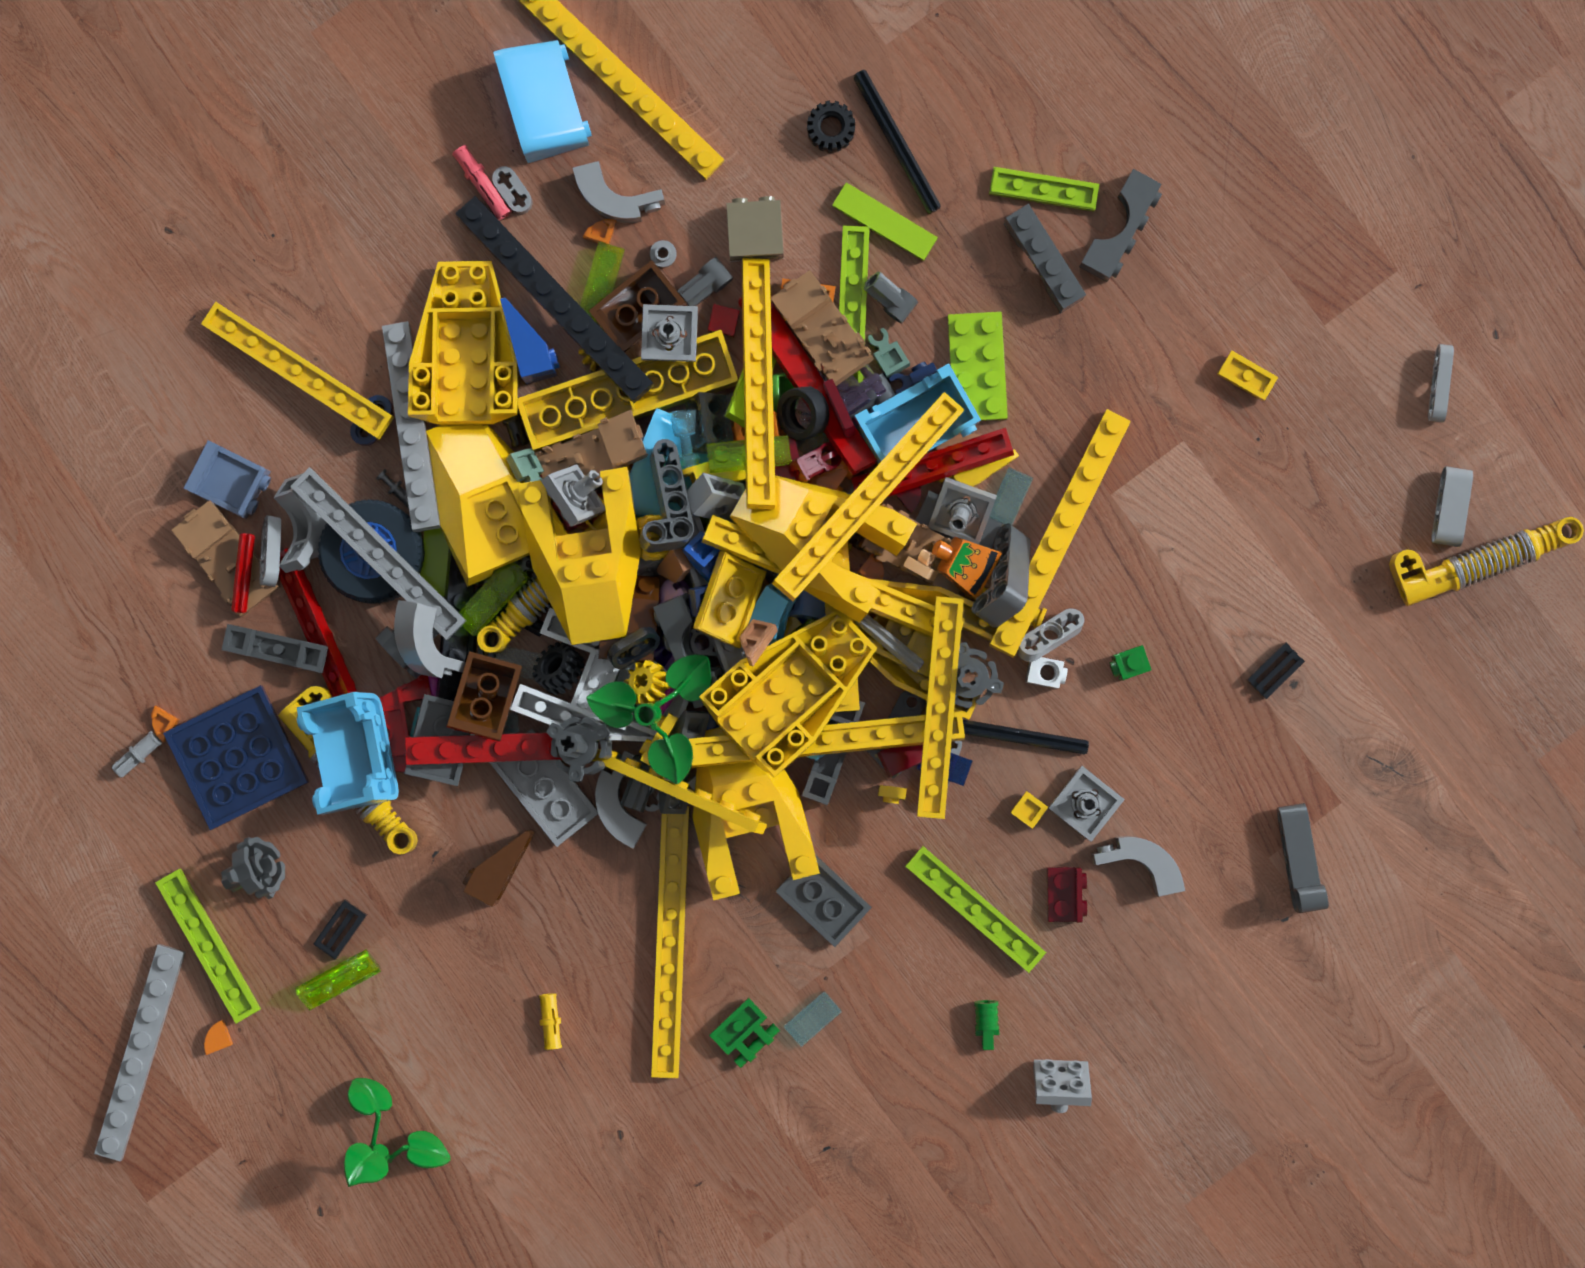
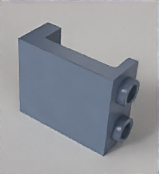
[184,440,271,519]

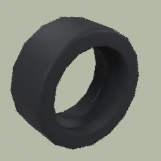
[777,386,830,440]

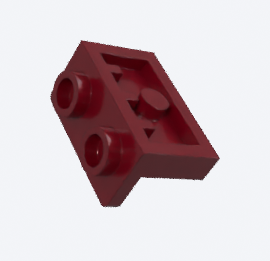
[1047,867,1087,923]

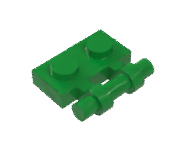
[709,997,780,1068]

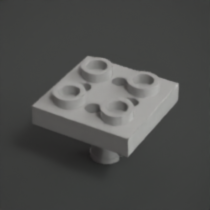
[641,304,698,362]
[541,464,605,527]
[928,477,997,544]
[1048,766,1125,842]
[1033,1059,1092,1113]

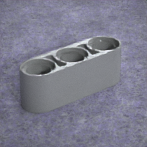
[1432,466,1473,547]

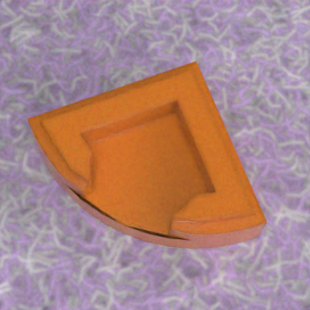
[583,219,617,247]
[857,554,884,580]
[151,705,180,742]
[204,1019,233,1055]

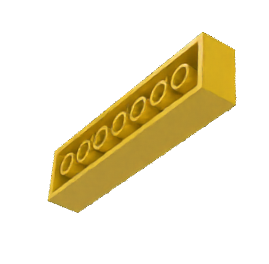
[517,330,738,452]

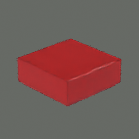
[708,304,740,337]

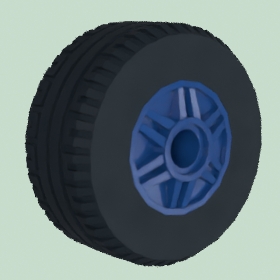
[318,499,425,604]

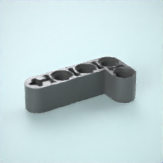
[639,439,694,553]
[972,523,1031,628]
[1277,803,1329,913]

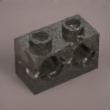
[685,392,734,455]

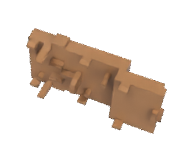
[770,270,874,386]
[535,410,648,501]
[172,500,280,617]
[858,503,960,594]

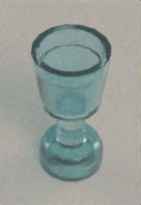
[669,409,701,467]

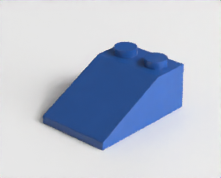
[500,298,560,384]

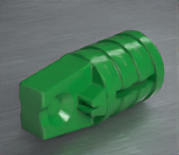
[974,1000,1000,1050]

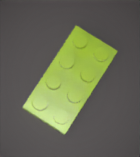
[947,312,1008,421]

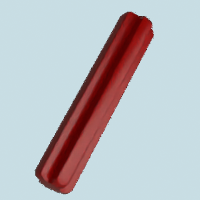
[231,533,255,613]

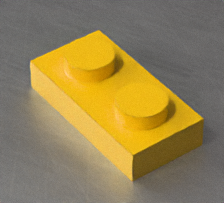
[1217,350,1278,401]
[639,713,679,766]

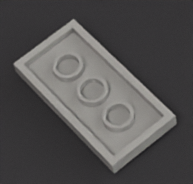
[489,729,598,847]

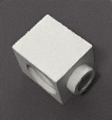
[1025,657,1068,689]

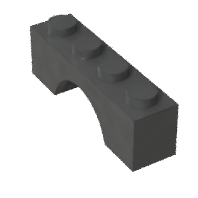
[1079,169,1162,282]
[1003,204,1086,314]
[653,592,724,709]
[802,701,865,805]

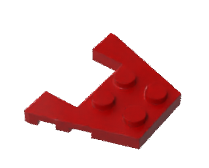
[379,675,431,773]

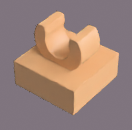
[903,549,939,582]

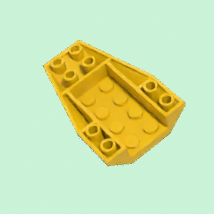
[408,261,518,425]
[699,610,877,778]

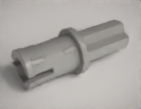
[112,731,162,777]

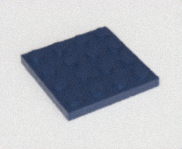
[163,685,309,830]

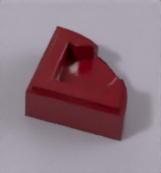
[895,486,921,513]

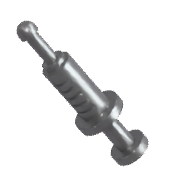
[376,469,409,509]

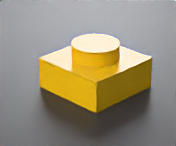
[878,785,907,804]
[1010,791,1048,829]

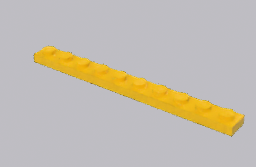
[517,0,725,180]
[741,258,776,510]
[772,392,965,601]
[989,409,1131,658]
[702,515,965,637]
[689,711,965,768]
[651,806,689,1078]

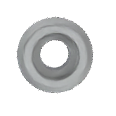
[650,240,677,268]

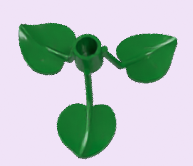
[586,655,712,784]
[344,1078,451,1187]

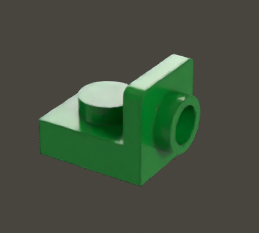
[1109,645,1152,681]

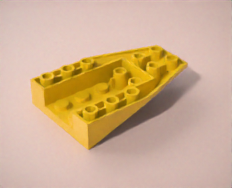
[426,424,567,587]

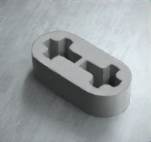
[492,166,533,214]

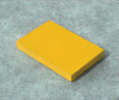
[693,551,766,648]

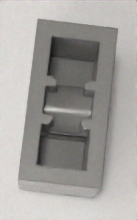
[686,473,745,523]

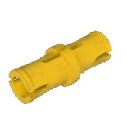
[539,993,562,1050]

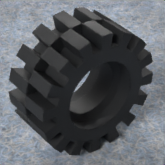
[807,100,855,153]
[532,642,584,695]

